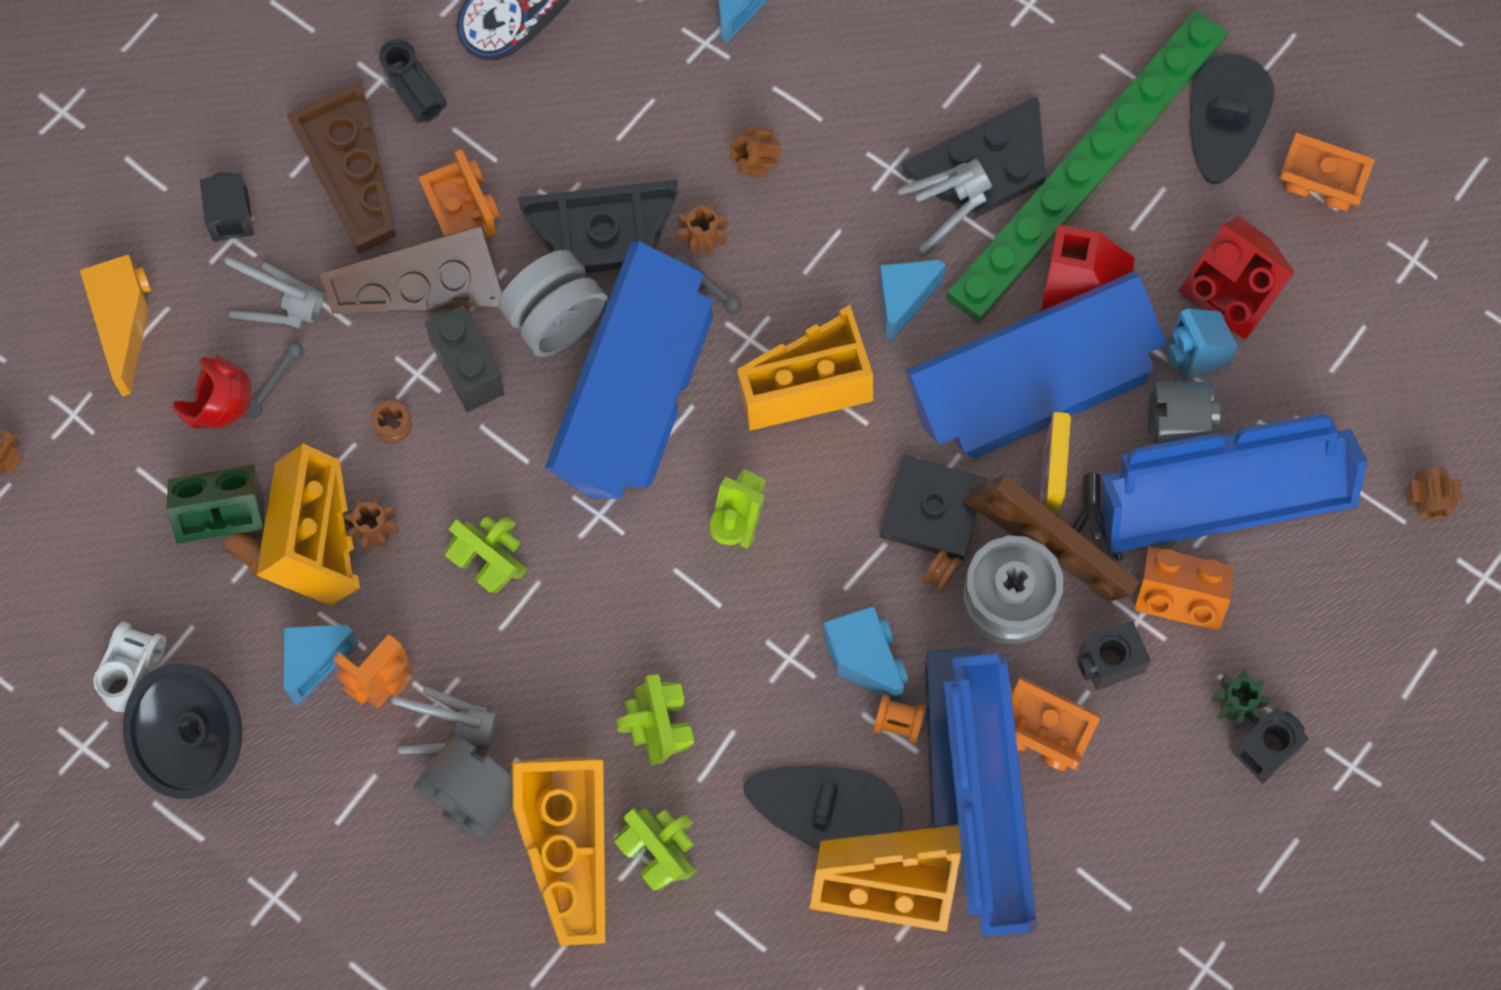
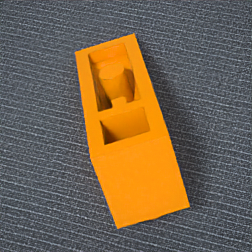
[80,254,151,396]

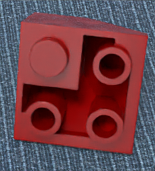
[1178,215,1295,340]
[1040,225,1135,312]

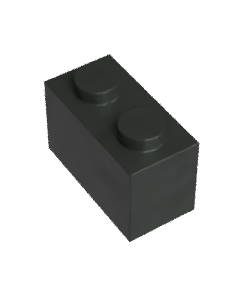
[425,305,505,413]

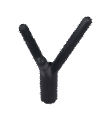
[1072,473,1123,561]

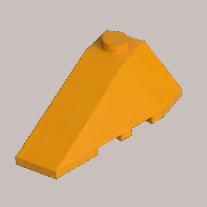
[512,756,605,946]

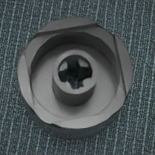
[1147,382,1220,444]
[412,736,512,841]

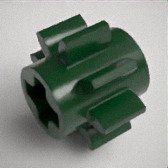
[1211,670,1270,729]

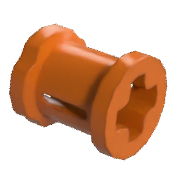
[873,693,926,744]

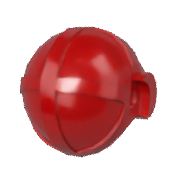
[172,355,251,430]

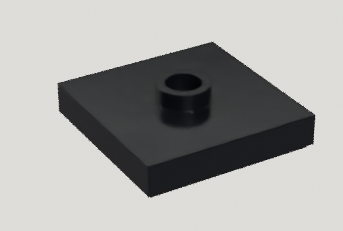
[880,455,987,561]

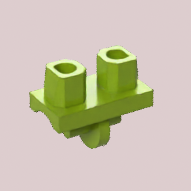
[709,469,766,549]
[444,516,528,593]
[616,674,694,766]
[614,808,697,891]

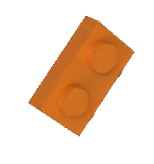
[1278,132,1375,212]
[418,149,500,239]
[1135,546,1234,630]
[333,634,413,709]
[1012,677,1102,771]

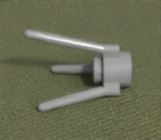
[897,159,992,254]
[224,257,324,329]
[391,687,496,754]

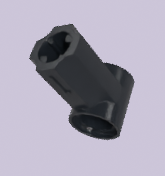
[379,39,447,123]

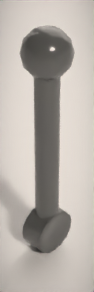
[674,253,742,313]
[246,342,303,418]

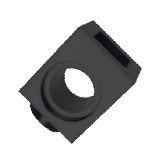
[200,172,254,242]
[1076,621,1151,691]
[1231,706,1309,784]

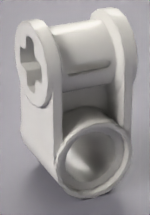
[93,621,167,712]

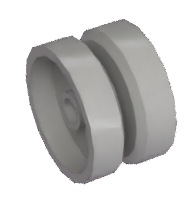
[498,250,608,357]
[962,536,1063,646]

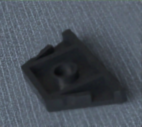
[899,96,1046,219]
[518,179,678,273]

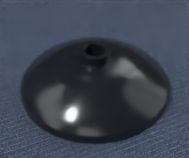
[123,663,243,799]

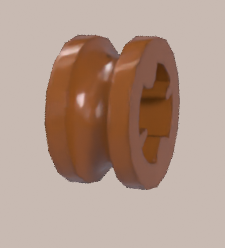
[371,400,412,443]
[922,549,962,593]

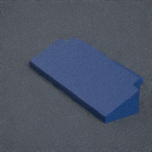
[545,241,713,499]
[906,272,1167,458]
[1101,414,1367,554]
[944,653,1038,937]

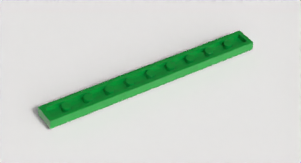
[946,10,1229,323]

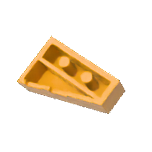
[737,305,873,431]
[256,443,360,606]
[810,825,961,932]

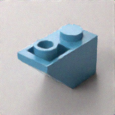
[1166,308,1238,381]
[822,606,908,701]

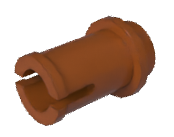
[224,532,264,579]

